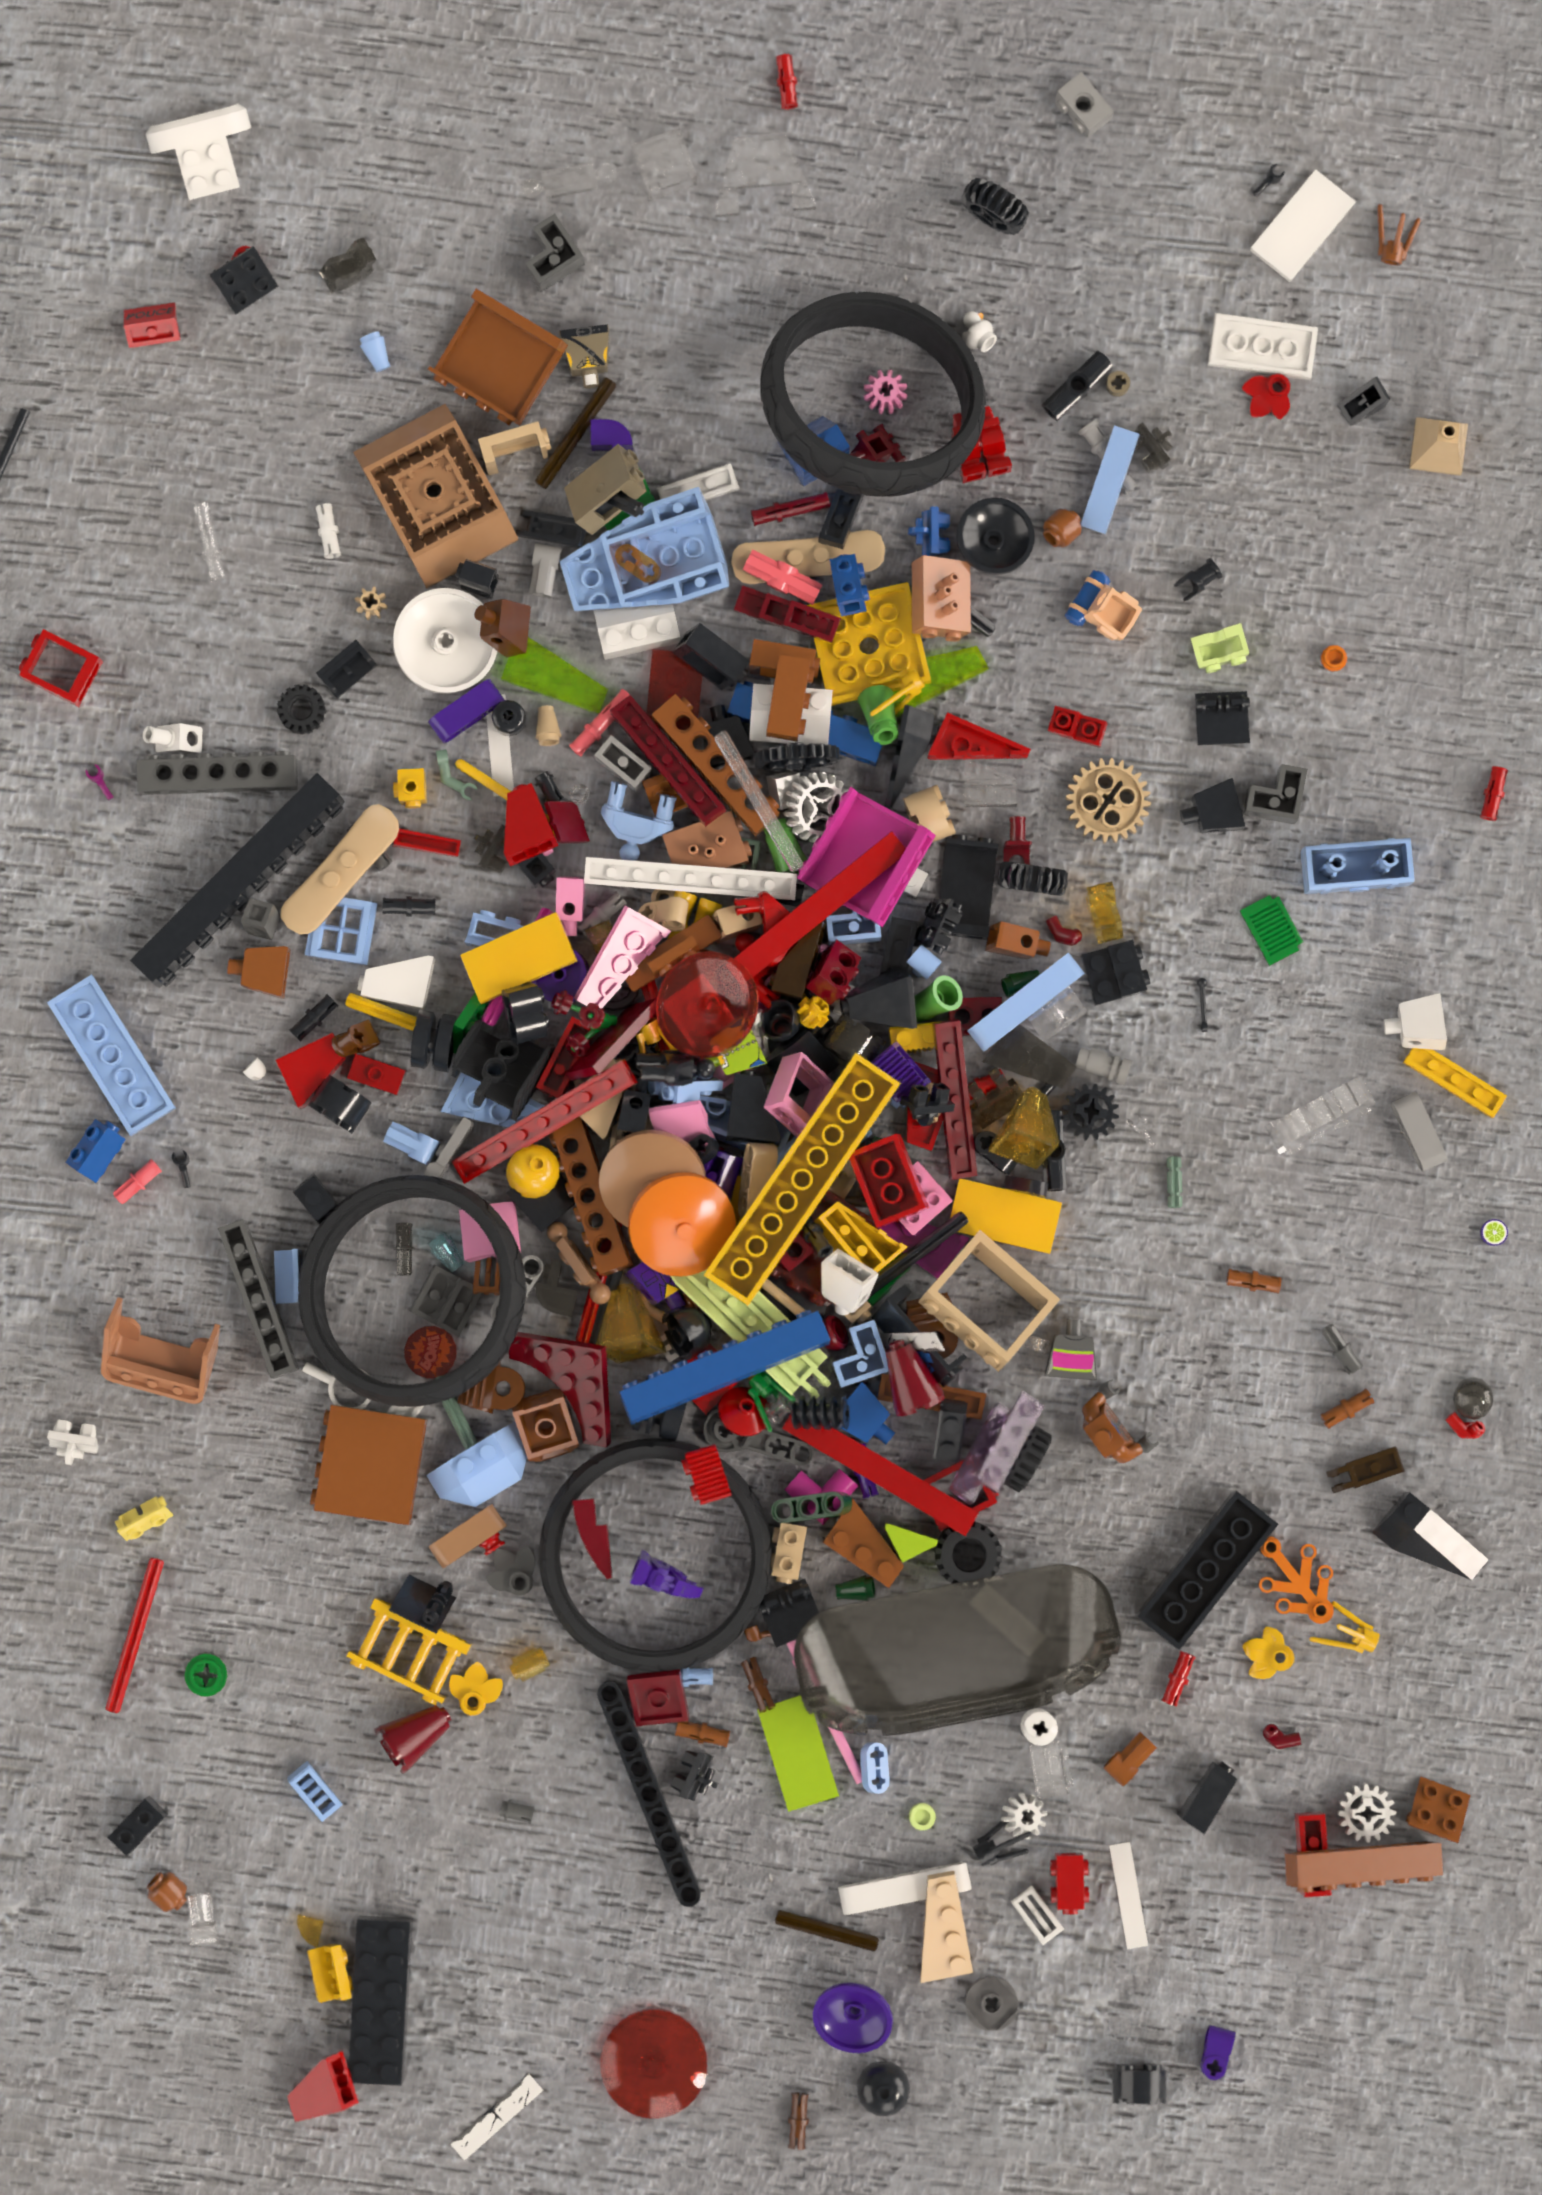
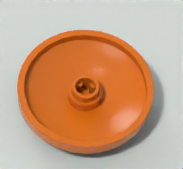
[628,1172,736,1276]

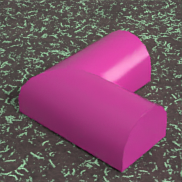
[784,1469,859,1525]

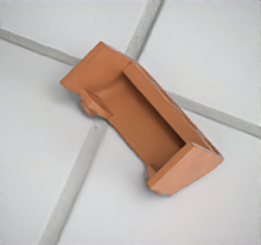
[101,1297,220,1404]

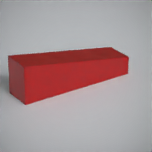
[392,829,461,857]

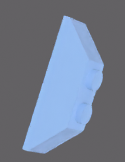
[426,1422,527,1507]

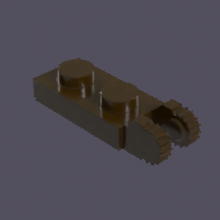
[1326,1446,1405,1493]

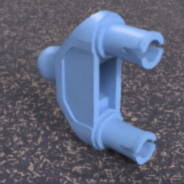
[601,781,677,861]

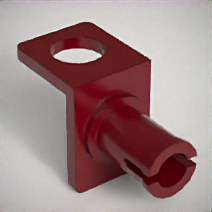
[1003,816,1032,865]

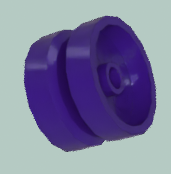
[532,950,590,1003]

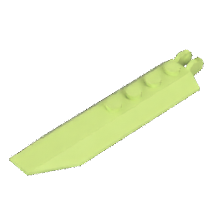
[670,1269,831,1399]

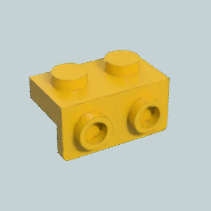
[307,1943,353,2003]

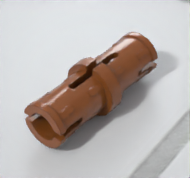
[1226,1269,1282,1294]
[1320,1388,1375,1429]
[675,1721,730,1748]

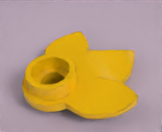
[1242,1627,1295,1679]
[449,1662,503,1716]

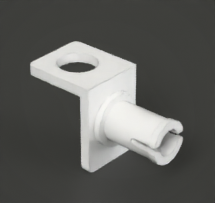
[143,723,202,753]

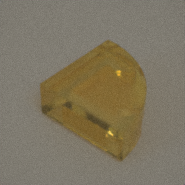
[297,1914,325,1947]

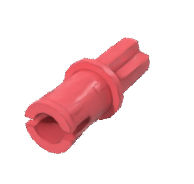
[113,1159,162,1204]

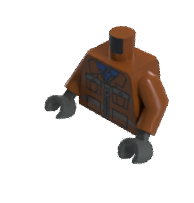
[1082,1379,1159,1463]

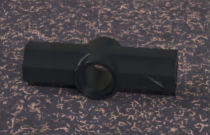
[1042,350,1113,421]
[1039,1110,1067,1192]

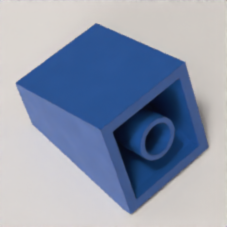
[778,416,850,487]

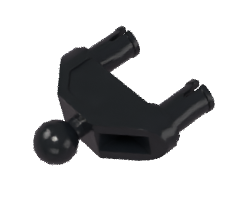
[635,1050,715,1086]

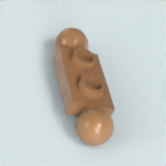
[547,1222,611,1304]

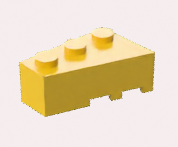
[815,1201,907,1273]

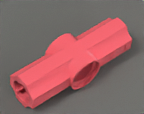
[743,549,822,605]

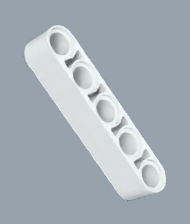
[838,1862,972,1915]

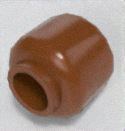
[1043,509,1082,548]
[147,1872,187,1912]

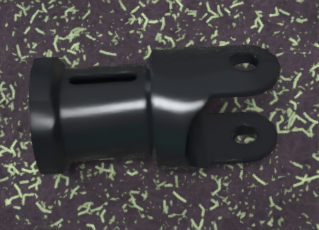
[1174,558,1223,601]

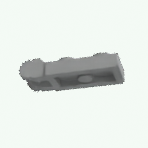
[423,1117,475,1178]

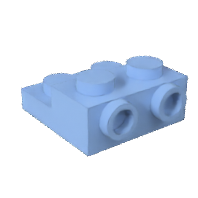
[648,1074,723,1104]

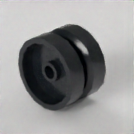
[411,1010,457,1073]

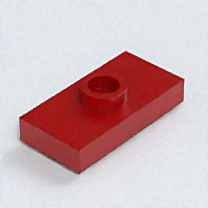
[347,1054,406,1096]

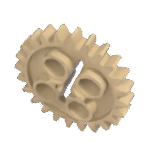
[1065,758,1151,844]

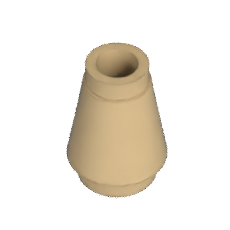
[535,705,562,746]

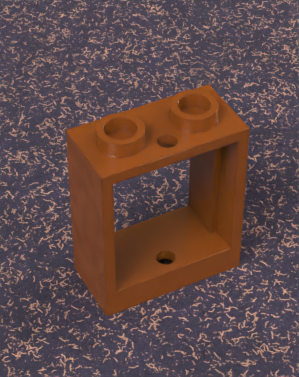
[749,639,820,685]

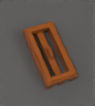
[473,1257,500,1295]

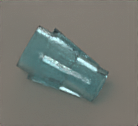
[428,1232,464,1272]

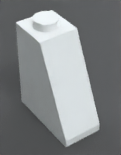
[357,955,436,1010]

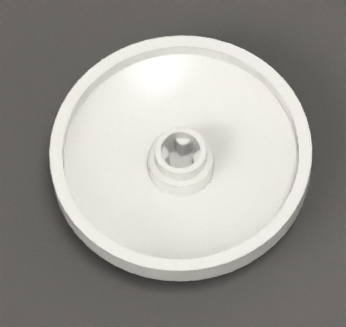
[393,588,497,694]

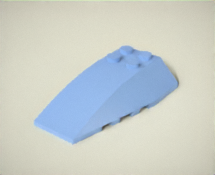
[560,487,729,612]

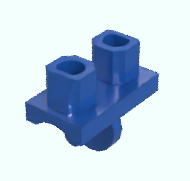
[908,506,950,556]

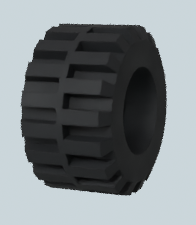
[991,1419,1052,1493]
[934,1522,1002,1589]

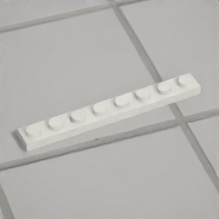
[584,857,797,900]

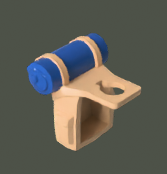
[1064,570,1142,641]

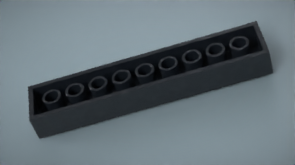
[130,773,345,988]

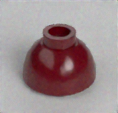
[820,1315,849,1351]

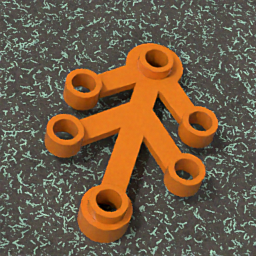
[1258,1536,1334,1624]

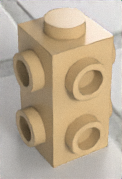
[771,1523,807,1584]

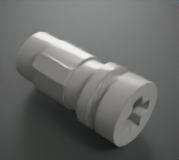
[1075,1047,1132,1086]

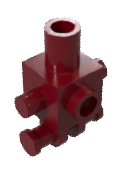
[849,424,906,462]

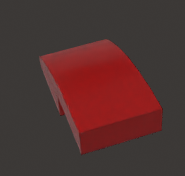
[1048,706,1108,748]

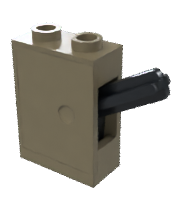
[564,444,646,535]

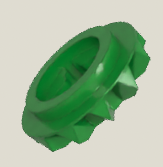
[185,1653,228,1697]

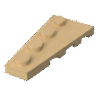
[920,1870,973,1983]

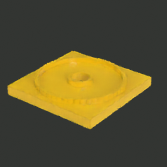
[807,582,931,706]

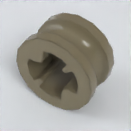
[1106,371,1130,397]

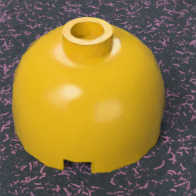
[506,1144,560,1198]

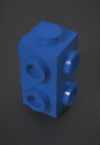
[829,554,870,617]
[65,1119,126,1183]

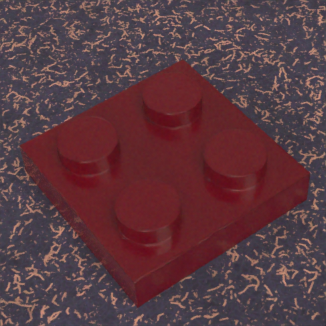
[627,1669,689,1727]

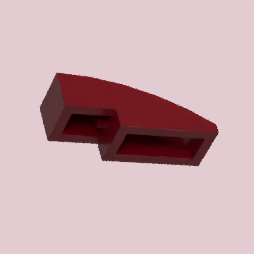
[572,1498,613,1579]

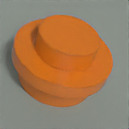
[1321,645,1347,672]

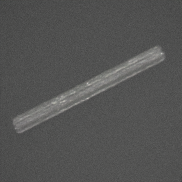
[715,731,803,872]

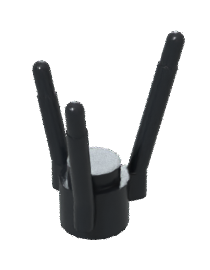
[973,1820,1032,1866]

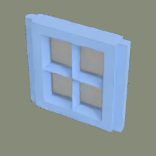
[305,897,378,965]

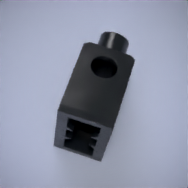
[703,704,755,768]
[1180,778,1245,833]
[616,1078,651,1140]
[293,1173,339,1224]

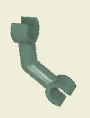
[436,749,478,801]

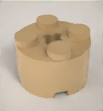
[903,785,956,843]

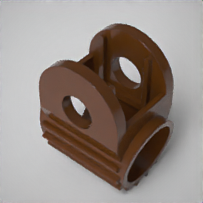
[906,1292,958,1359]
[458,1361,526,1414]

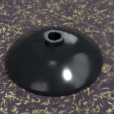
[956,498,1035,575]

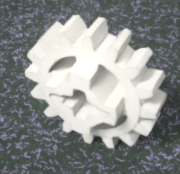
[1337,1783,1396,1843]

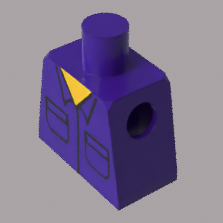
[625,1262,686,1310]

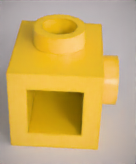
[393,768,427,809]

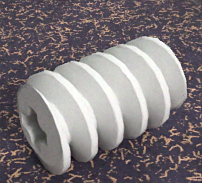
[1020,1708,1058,1746]

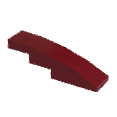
[734,586,841,643]

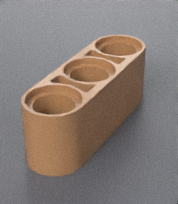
[428,1504,507,1569]

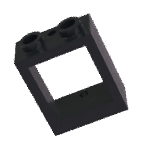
[672,623,750,690]

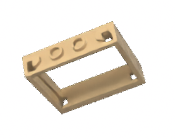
[918,1230,1060,1372]

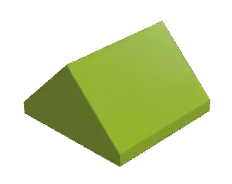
[884,1522,938,1563]

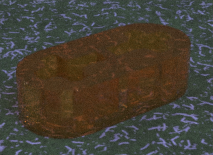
[615,544,661,584]

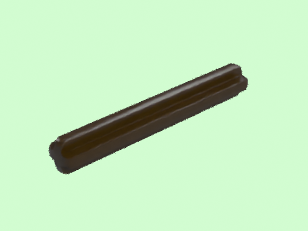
[775,1910,879,1952]

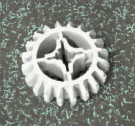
[782,772,848,843]

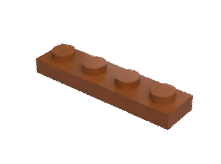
[877,1374,986,1420]

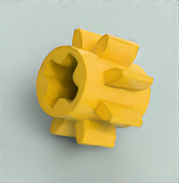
[797,996,830,1029]

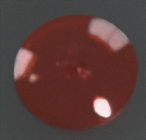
[656,951,758,1058]
[600,2008,708,2119]

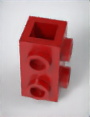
[1050,1853,1089,1915]

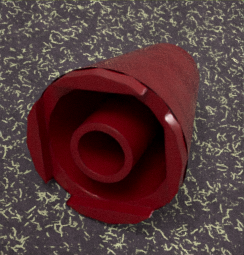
[886,1339,945,1417]
[374,1705,452,1774]

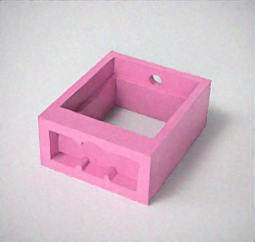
[764,1052,835,1138]

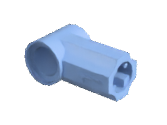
[907,945,942,980]
[383,1122,440,1166]

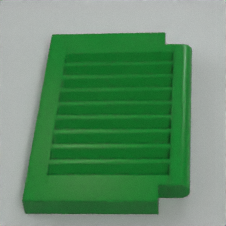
[1240,895,1303,966]

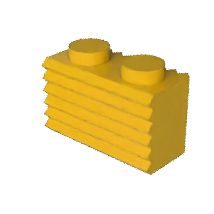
[888,1021,942,1054]

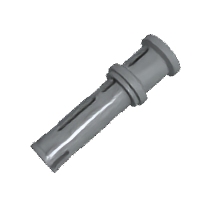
[1078,419,1138,495]

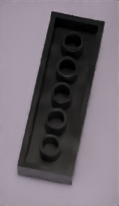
[1135,1490,1279,1650]
[348,1916,413,2086]

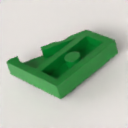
[453,992,490,1054]

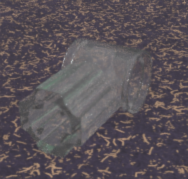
[187,1892,219,1948]

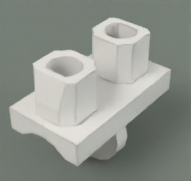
[47,1419,99,1465]

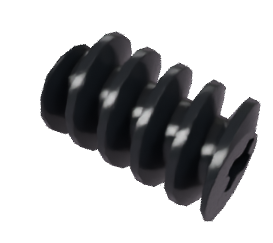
[791,1395,850,1430]

